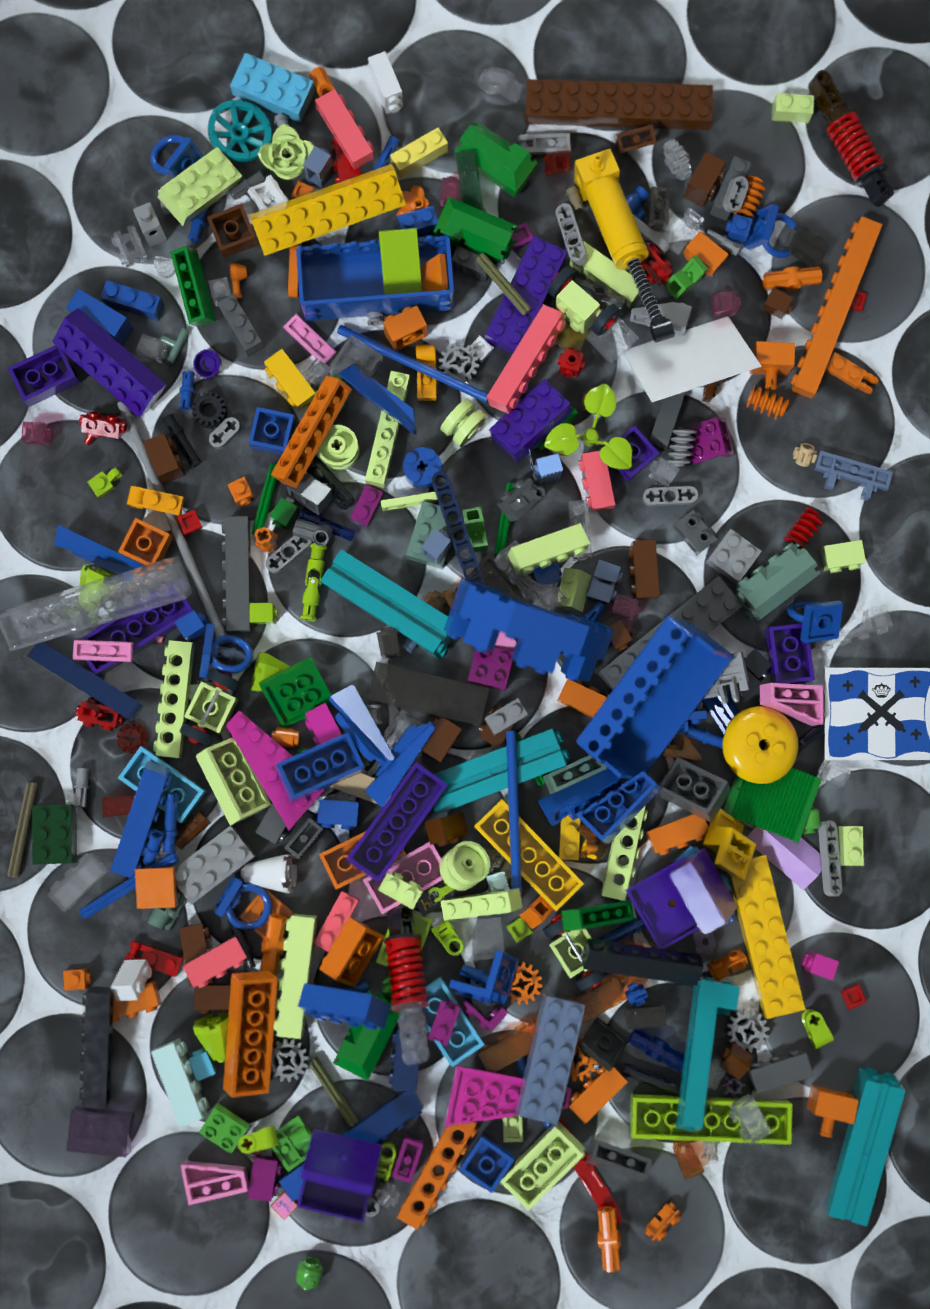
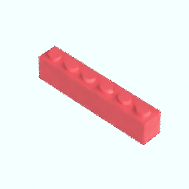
[487,304,566,414]

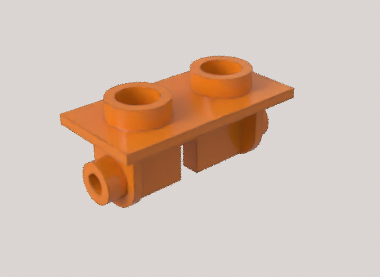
[705,949,749,981]
[644,1202,682,1242]

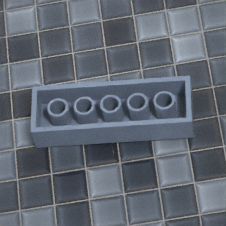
[515,994,585,1125]

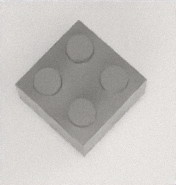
[705,529,762,585]

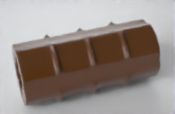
[175,811,210,850]

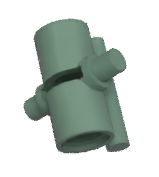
[147,890,186,931]

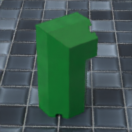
[455,121,538,198]
[433,197,518,264]
[333,990,402,1081]

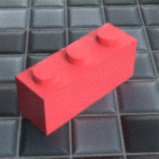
[578,451,615,513]
[313,891,360,952]
[182,936,247,989]

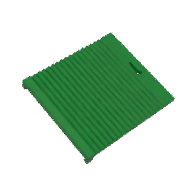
[723,768,822,844]

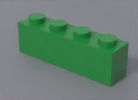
[170,246,216,327]
[561,901,634,931]

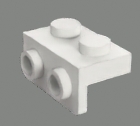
[248,175,289,211]

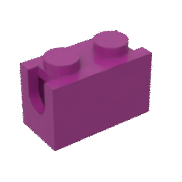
[428,998,460,1046]
[392,1134,424,1183]
[247,1154,282,1202]

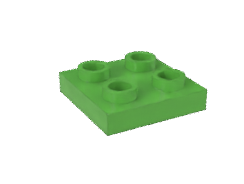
[199,1103,250,1154]
[272,1115,312,1172]

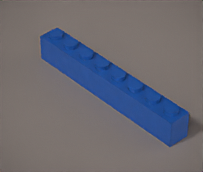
[279,1091,424,1202]

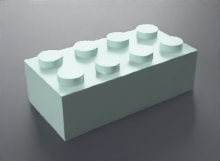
[151,1038,209,1128]

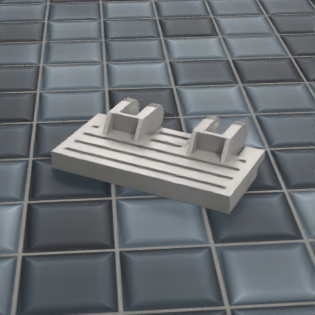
[697,652,749,710]

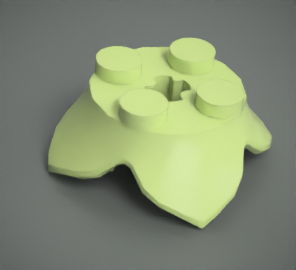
[258,124,314,180]

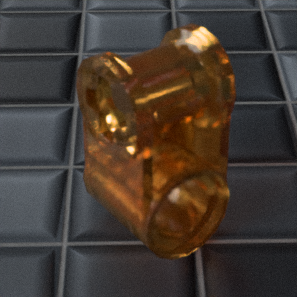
[673,1140,704,1180]

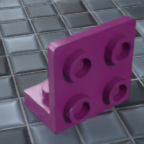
[684,417,734,464]
[468,647,513,691]
[463,998,508,1031]

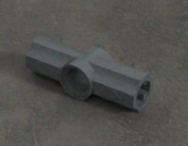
[574,278,627,316]

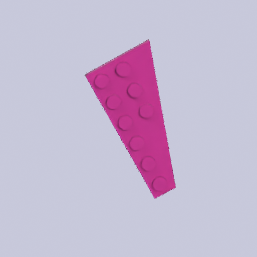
[226,711,326,831]
[444,1065,572,1127]

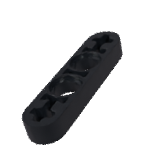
[306,455,355,510]

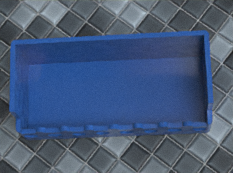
[296,235,454,321]
[576,616,734,779]

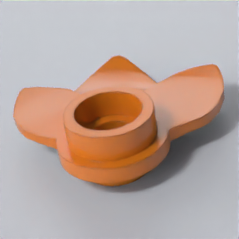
[396,185,429,216]

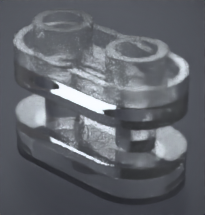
[111,225,148,267]

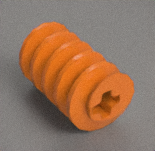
[732,176,766,219]
[746,385,789,420]

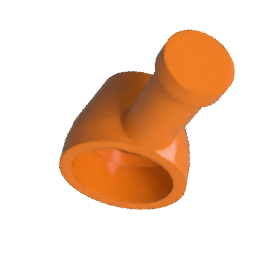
[230,263,247,299]

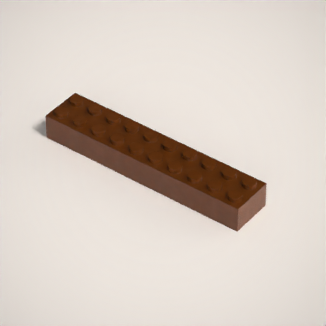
[525,79,713,130]

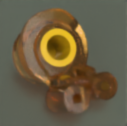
[577,824,606,861]

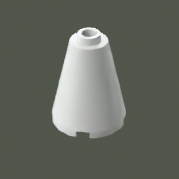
[241,854,297,893]

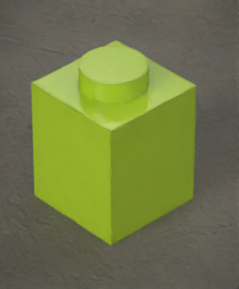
[250,603,278,625]

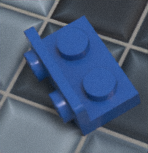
[679,711,707,734]

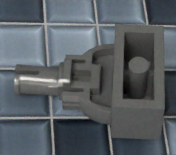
[497,478,545,522]

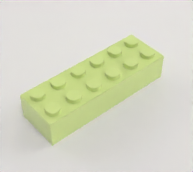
[274,914,318,1039]

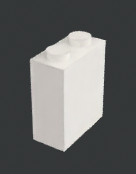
[368,51,403,114]

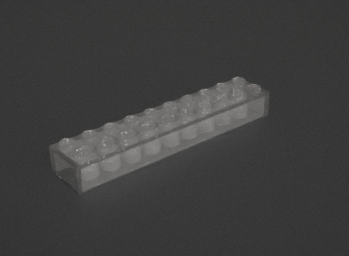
[0,556,193,651]

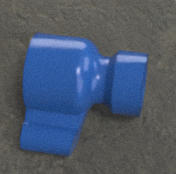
[625,186,649,220]

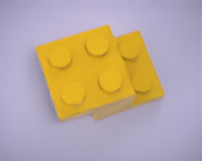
[703,809,756,880]

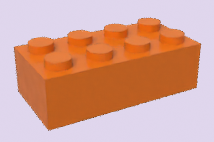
[319,831,407,889]

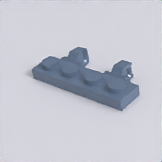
[814,451,893,501]

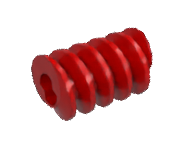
[783,508,824,549]

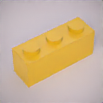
[264,349,316,411]

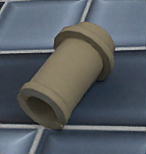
[566,186,585,212]

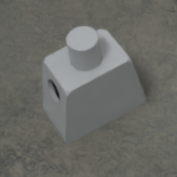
[133,202,167,247]

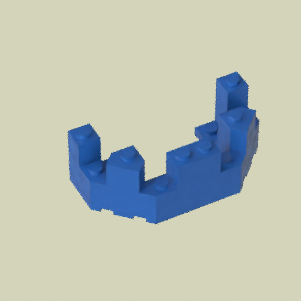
[444,578,614,682]

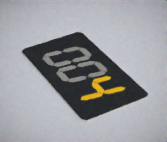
[416,882,452,916]

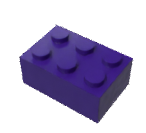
[8,345,80,407]
[765,623,815,684]

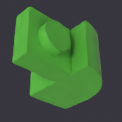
[664,255,708,300]
[462,507,488,552]

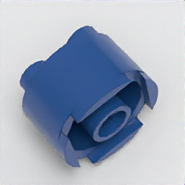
[403,447,442,489]

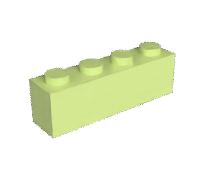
[569,241,640,308]
[507,523,590,575]
[441,888,523,921]

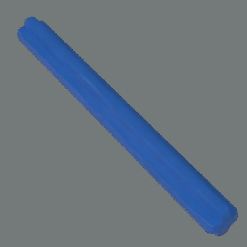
[79,853,179,919]

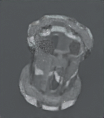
[701,1141,720,1161]

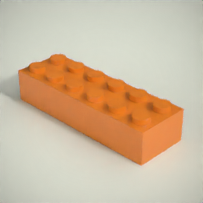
[223,971,278,1097]

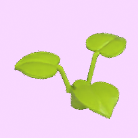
[544,384,632,470]

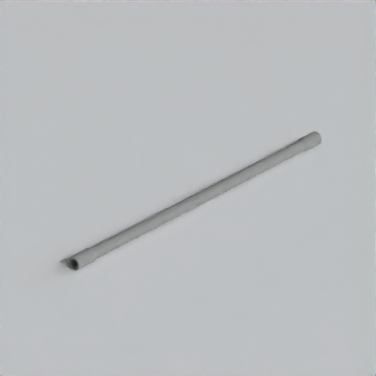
[117,401,228,646]

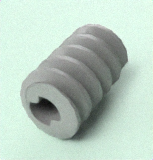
[666,428,697,469]

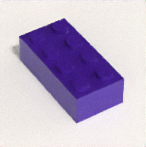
[489,379,572,463]

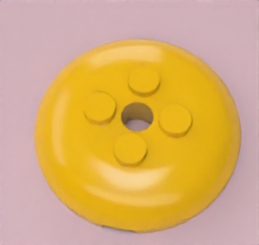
[722,706,798,784]

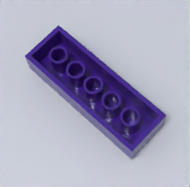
[485,236,568,354]
[52,308,166,418]
[79,580,194,677]
[346,762,448,883]

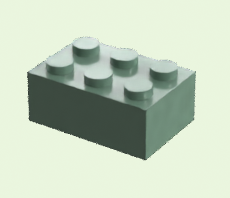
[406,501,458,570]

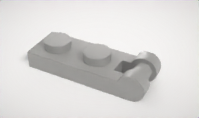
[518,133,571,155]

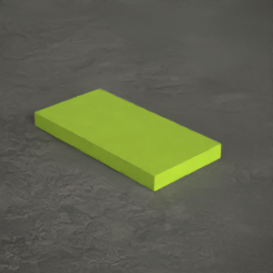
[379,228,422,295]

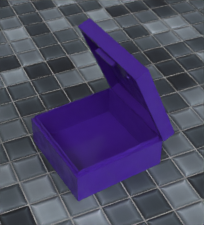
[625,848,738,949]
[297,1129,382,1223]

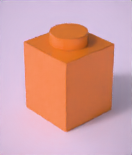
[519,895,554,930]

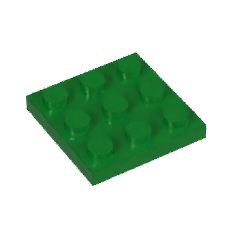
[259,656,332,728]

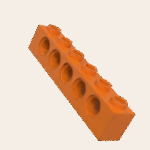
[271,376,352,488]
[397,1121,478,1230]

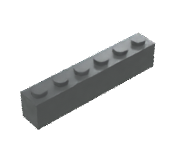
[222,516,252,633]

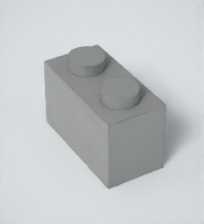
[484,698,528,736]

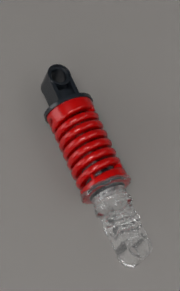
[384,905,429,1066]

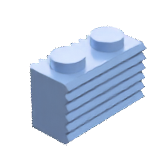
[533,453,563,484]

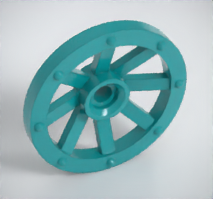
[207,100,272,162]

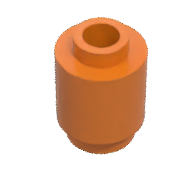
[271,727,300,748]

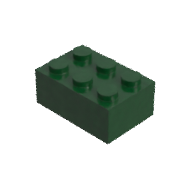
[32,804,77,865]

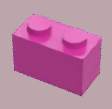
[305,703,342,746]
[801,951,839,981]

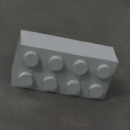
[175,825,256,905]

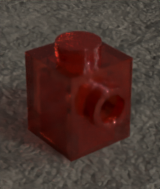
[544,152,571,176]

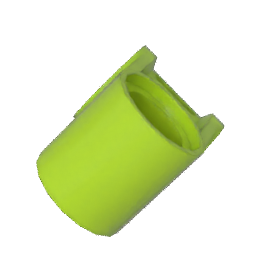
[431,920,464,956]
[801,1009,834,1049]
[238,1125,279,1154]
[376,1140,397,1182]

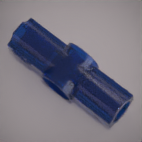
[628,1027,684,1072]

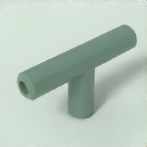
[160,328,189,364]

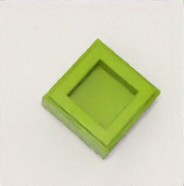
[506,917,533,943]

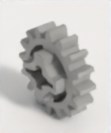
[663,139,692,180]
[439,342,480,382]
[726,1009,769,1053]
[271,1038,309,1082]

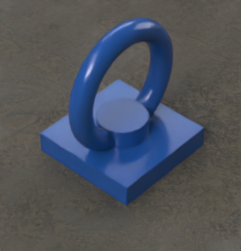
[150,135,204,178]
[744,204,800,258]
[787,600,843,643]
[199,623,253,678]
[214,874,272,931]

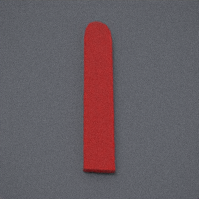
[559,1118,622,1226]

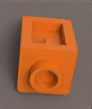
[227,477,255,506]
[63,968,92,991]

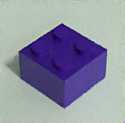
[617,425,659,482]

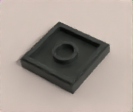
[578,1017,628,1072]

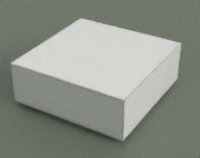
[470,336,494,363]

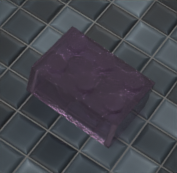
[66,1107,135,1157]

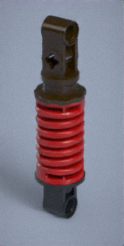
[808,70,894,207]

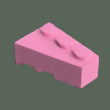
[760,683,823,726]
[181,1160,250,1205]

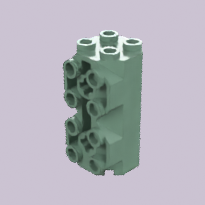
[734,542,821,622]

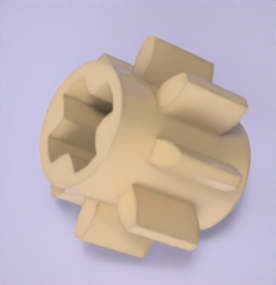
[793,443,817,467]

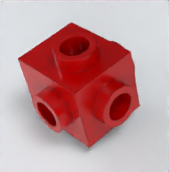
[557,348,585,377]

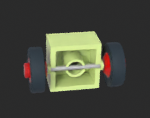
[548,266,621,336]
[179,669,241,746]
[543,914,609,991]

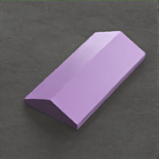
[746,826,822,890]

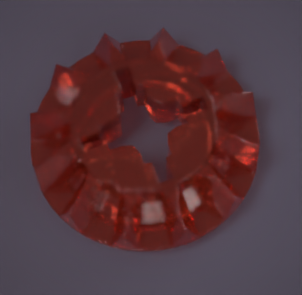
[116,723,148,754]

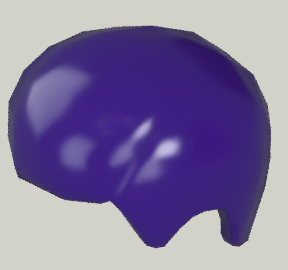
[193,349,222,378]

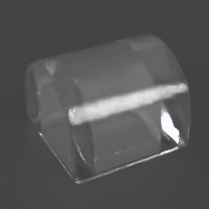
[154,256,175,278]

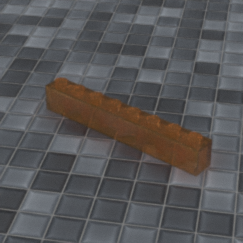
[478,975,628,1073]

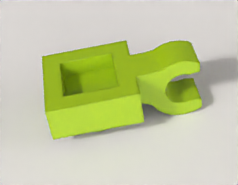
[87,468,123,498]
[429,882,454,902]

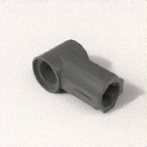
[293,519,333,546]

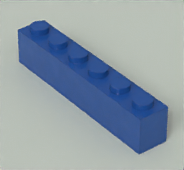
[110,761,171,878]

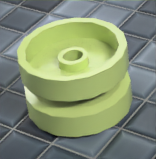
[440,398,488,447]
[317,425,359,471]
[439,841,490,891]

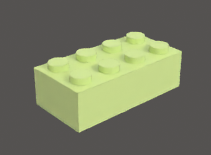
[158,147,242,226]
[196,737,271,825]
[500,1121,586,1210]

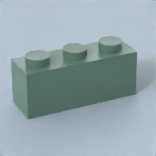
[543,755,607,794]

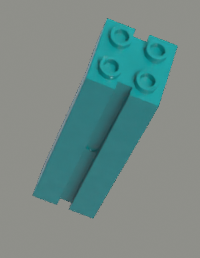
[320,549,456,660]
[433,729,571,815]
[675,977,740,1132]
[825,1067,906,1226]

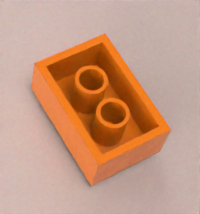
[319,917,385,987]

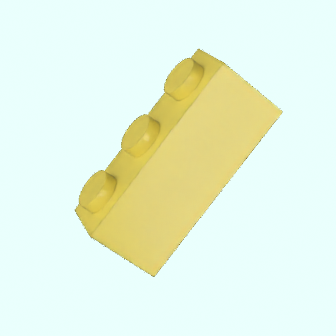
[390,128,448,179]

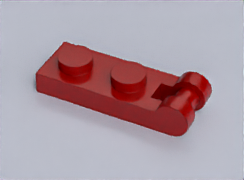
[125,941,184,977]

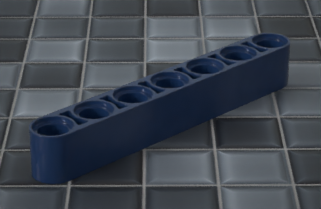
[432,471,486,586]
[27,640,144,723]

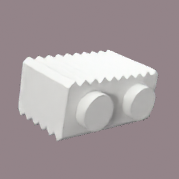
[111,960,152,1001]

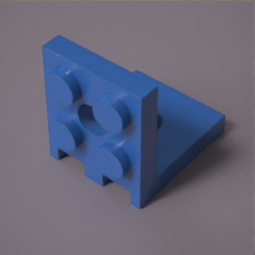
[449,950,519,1005]

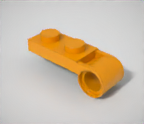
[416,344,437,401]
[126,486,185,516]

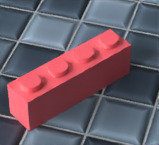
[315,89,374,170]

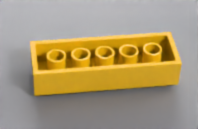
[474,799,584,911]

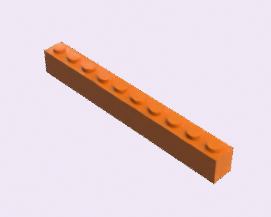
[790,216,883,399]

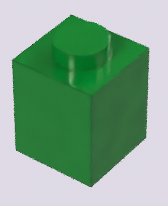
[269,497,299,530]

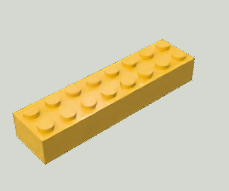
[250,164,406,256]
[727,855,805,1019]

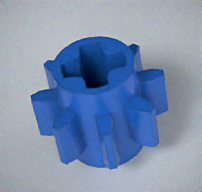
[625,982,648,1008]

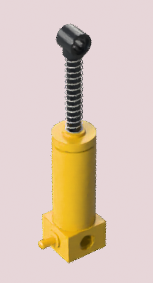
[574,149,675,343]

